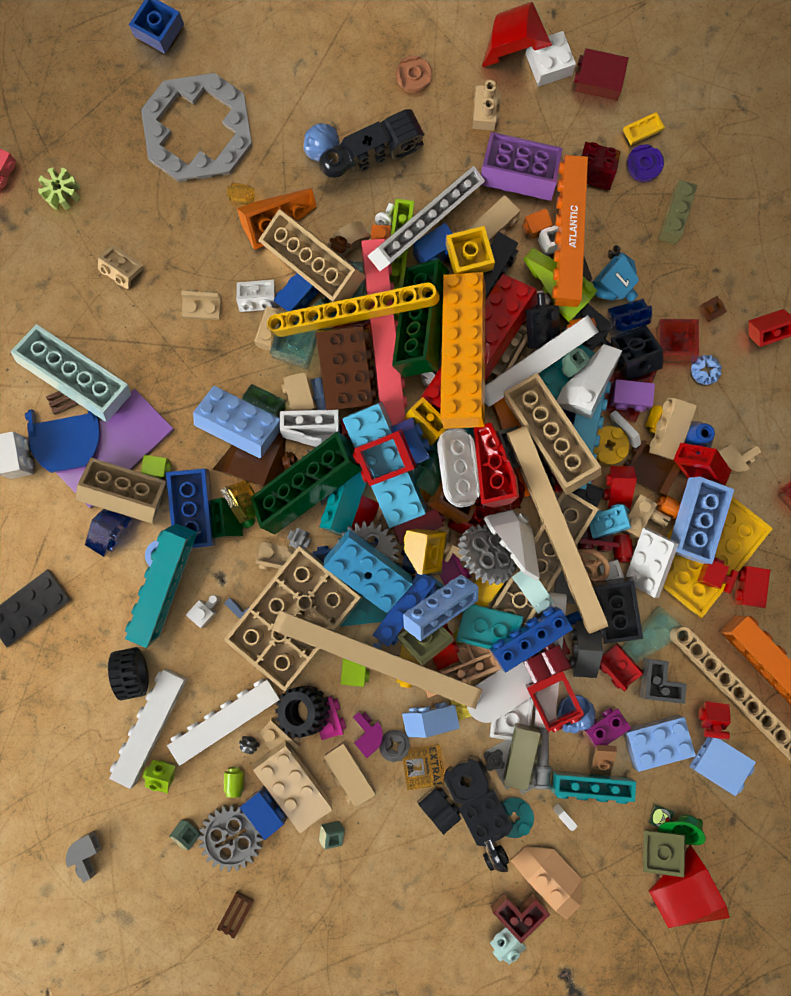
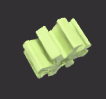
[38,168,80,210]

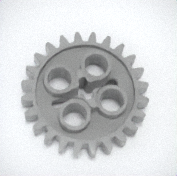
[337,521,399,563]
[458,524,517,585]
[198,804,263,872]

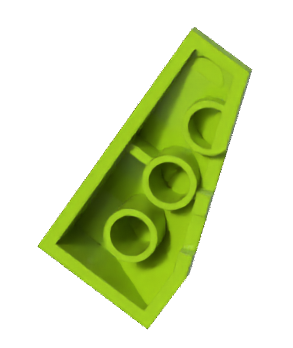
[523,248,598,322]

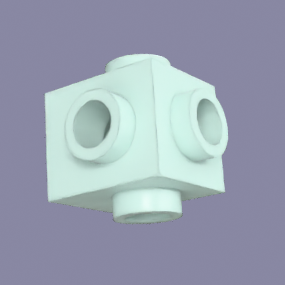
[490,927,527,965]

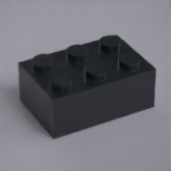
[594,576,643,644]

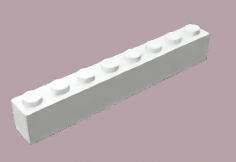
[368,166,485,271]

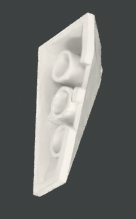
[484,510,540,581]

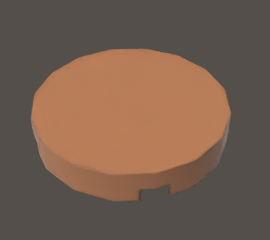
[396,55,432,93]

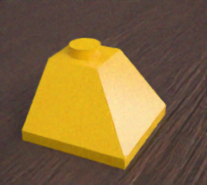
[404,529,447,575]

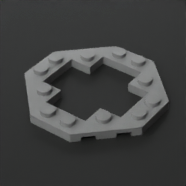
[141,73,253,182]

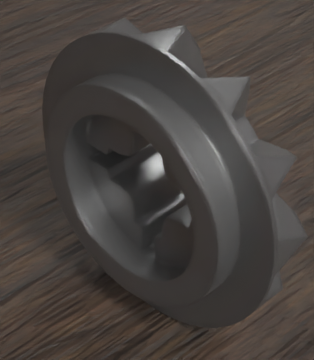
[379,730,411,763]

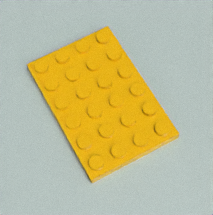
[663,496,773,618]

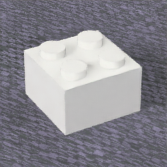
[526,31,576,87]
[0,432,34,479]

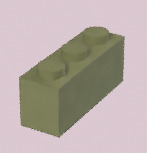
[658,180,698,245]
[503,723,543,791]

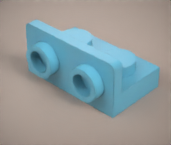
[589,504,632,540]

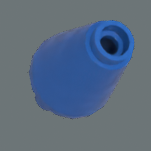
[684,421,715,454]

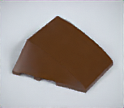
[213,433,286,487]

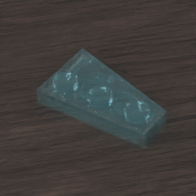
[622,606,685,663]

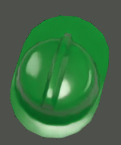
[658,814,706,845]

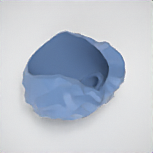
[303,123,340,162]
[557,695,596,733]

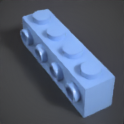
[403,574,478,641]

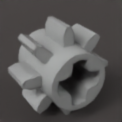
[287,527,311,549]

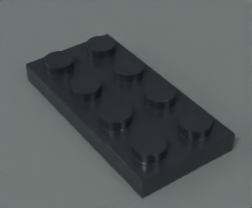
[0,569,72,648]

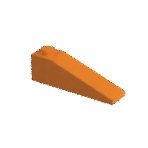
[237,188,317,250]

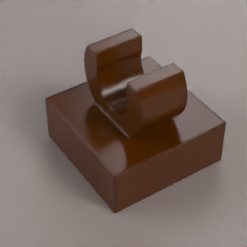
[699,296,727,322]

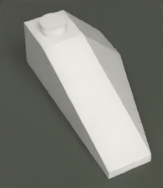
[557,344,622,419]

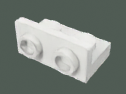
[236,280,276,312]

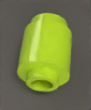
[224,767,244,798]

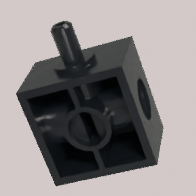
[611,325,663,381]

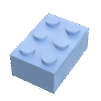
[624,715,696,772]

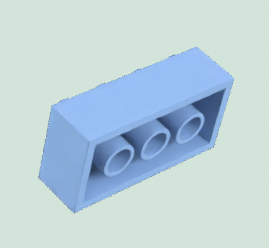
[193,386,280,459]
[670,477,734,564]

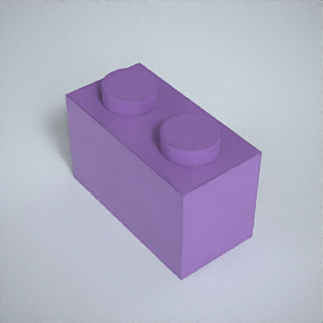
[610,380,655,412]

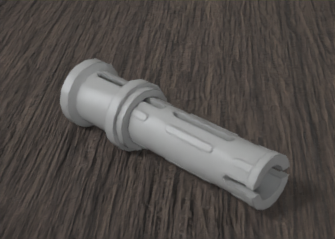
[534,727,552,789]

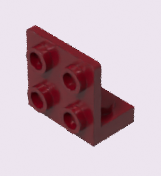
[582,142,621,190]
[577,526,619,552]

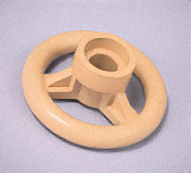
[578,549,610,582]

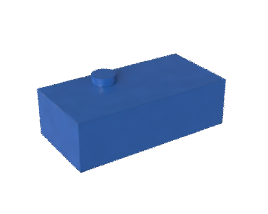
[166,469,216,548]

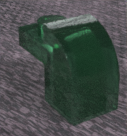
[415,450,442,496]

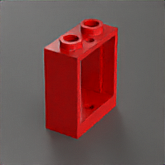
[353,429,417,487]
[673,443,732,486]
[526,671,584,732]

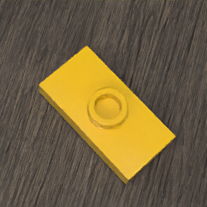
[623,112,665,145]

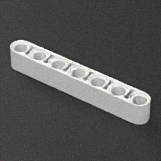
[485,315,599,407]
[534,592,567,728]

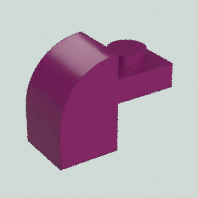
[353,710,383,758]

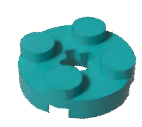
[503,797,534,838]

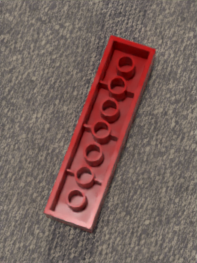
[421,274,538,414]

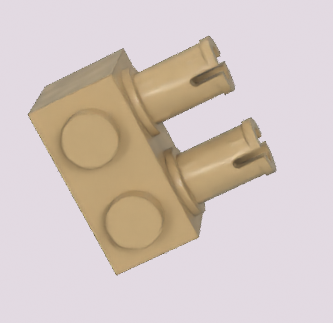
[472,80,501,131]
[621,494,671,539]

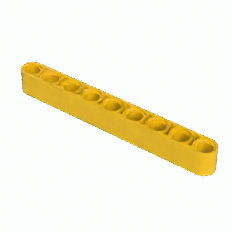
[267,283,440,337]

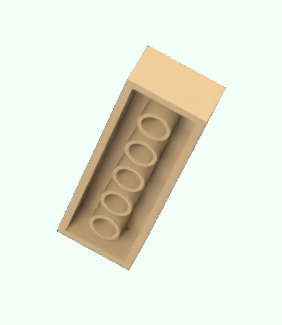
[258,209,366,302]
[503,373,601,495]

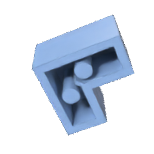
[402,702,460,738]

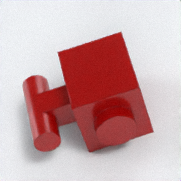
[697,557,739,594]
[698,701,731,740]

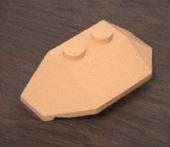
[425,643,501,699]
[511,846,582,920]

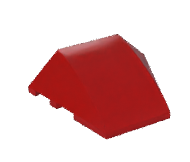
[482,2,552,67]
[648,845,730,928]

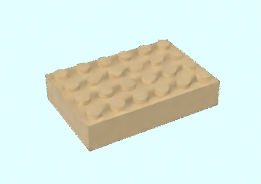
[224,546,364,692]

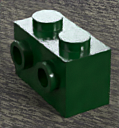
[210,497,243,538]

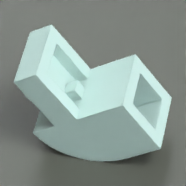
[512,571,554,614]

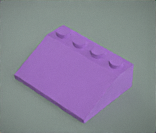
[481,132,563,201]

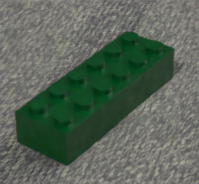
[392,259,450,377]
[250,431,362,534]

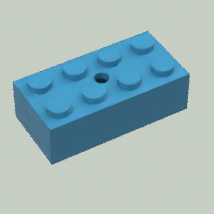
[324,529,413,613]

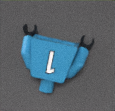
[587,245,639,302]

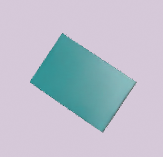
[456,604,523,649]

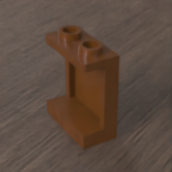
[623,439,681,496]

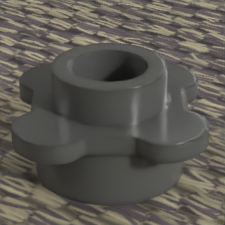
[239,736,260,754]
[484,749,505,771]

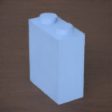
[689,737,756,796]

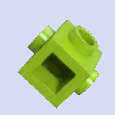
[143,760,175,794]

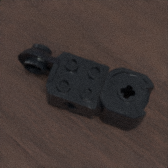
[319,109,425,178]
[444,755,514,872]

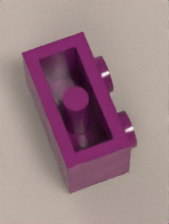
[583,706,632,748]

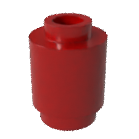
[613,534,634,563]

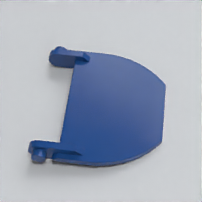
[25,409,100,473]

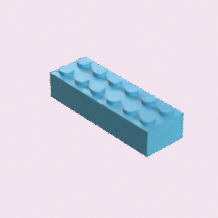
[342,401,428,528]

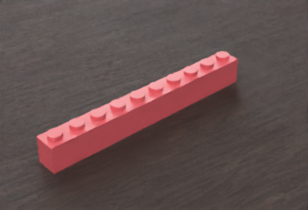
[361,239,407,426]

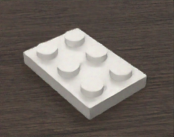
[626,528,679,598]

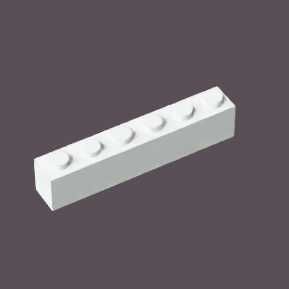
[109,669,188,789]
[167,678,281,766]

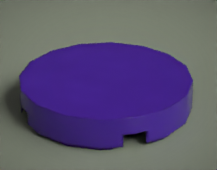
[626,144,664,182]

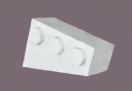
[280,410,340,447]

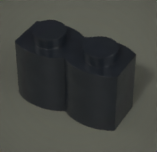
[417,786,462,835]

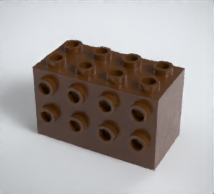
[316,324,377,410]

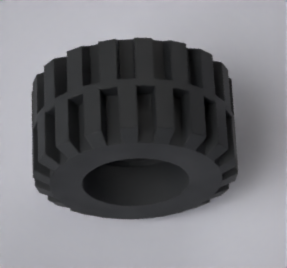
[108,647,149,701]
[275,685,330,738]

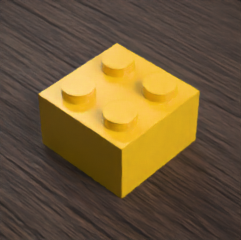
[445,226,495,274]

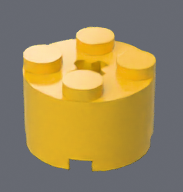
[594,426,629,467]

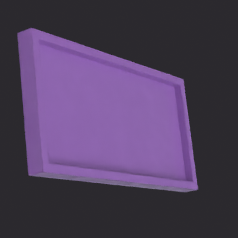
[56,389,174,509]

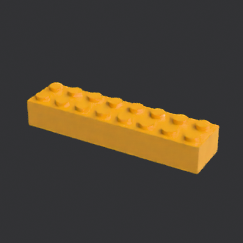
[440,272,486,429]

